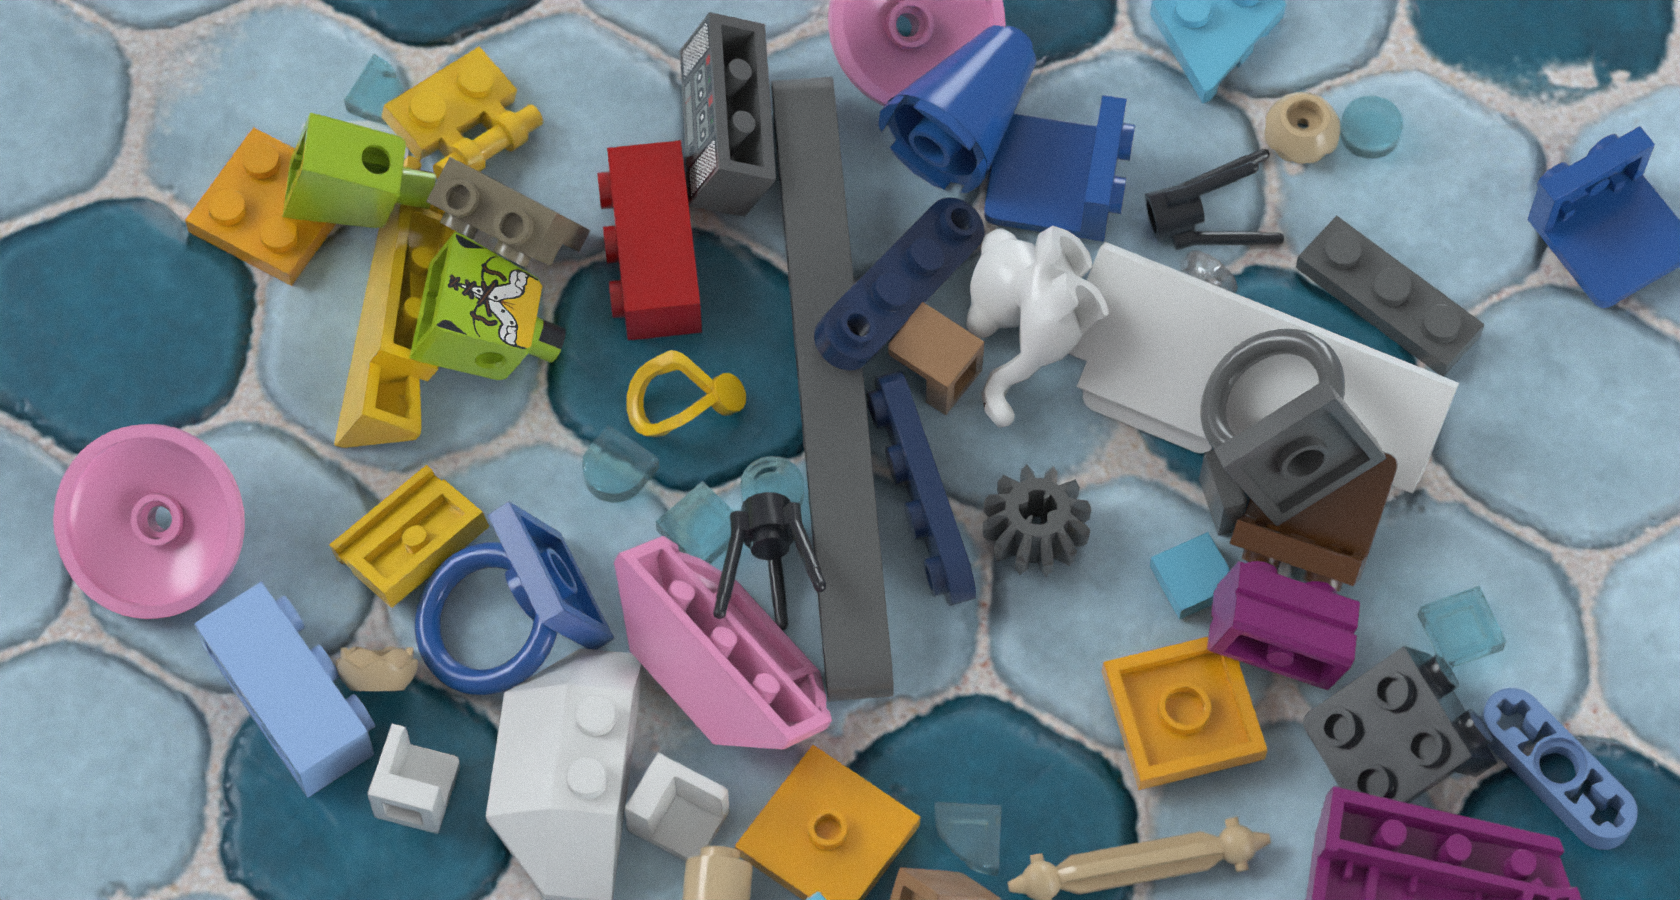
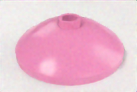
[828,0,1005,106]
[53,424,245,619]

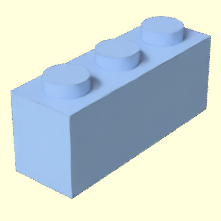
[194,581,375,798]

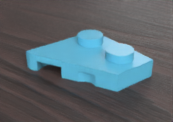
[1150,0,1286,104]

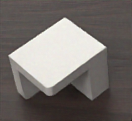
[368,724,460,834]
[625,753,730,861]

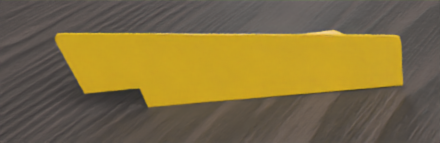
[334,155,456,448]

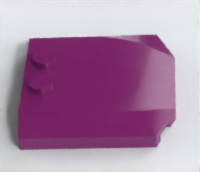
[1306,786,1582,900]

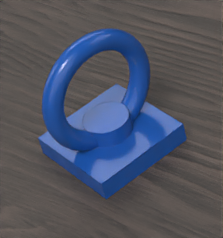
[415,501,615,695]

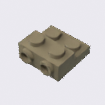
[426,157,591,268]

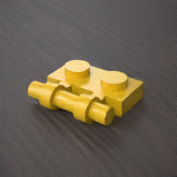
[381,46,543,179]

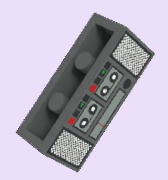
[680,12,776,217]

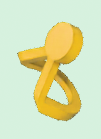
[626,350,746,437]

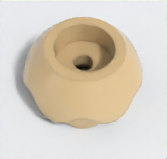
[1265,92,1340,164]
[336,646,418,691]

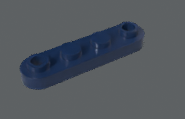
[814,197,985,370]
[866,370,976,606]

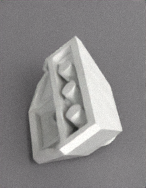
[486,648,644,900]

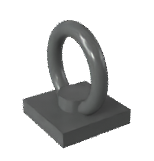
[1200,328,1387,526]

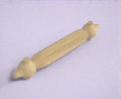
[1008,817,1271,900]

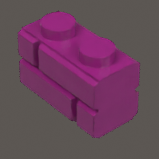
[1207,561,1360,690]

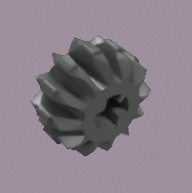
[982,464,1091,577]

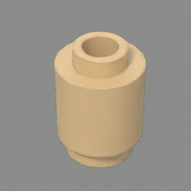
[682,846,753,900]

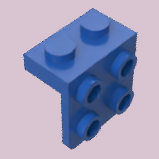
[984,95,1135,242]
[1527,126,1680,308]

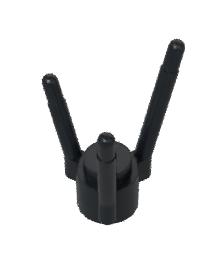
[1145,148,1285,250]
[713,492,826,631]

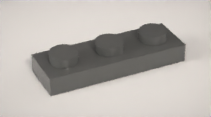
[1296,215,1485,377]

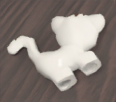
[966,226,1109,428]

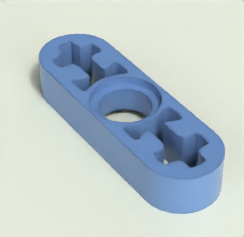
[1480,688,1638,850]

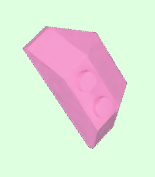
[614,536,832,750]

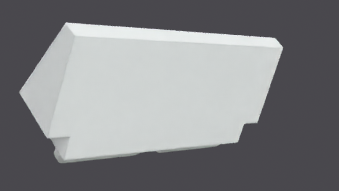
[1068,242,1459,493]

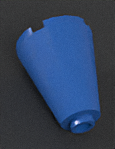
[878,25,1036,193]

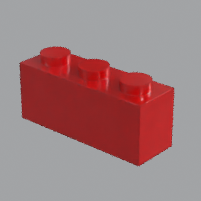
[597,140,702,340]

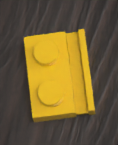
[329,465,489,608]

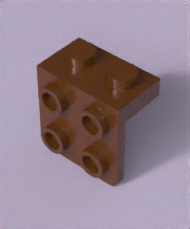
[1230,451,1398,592]

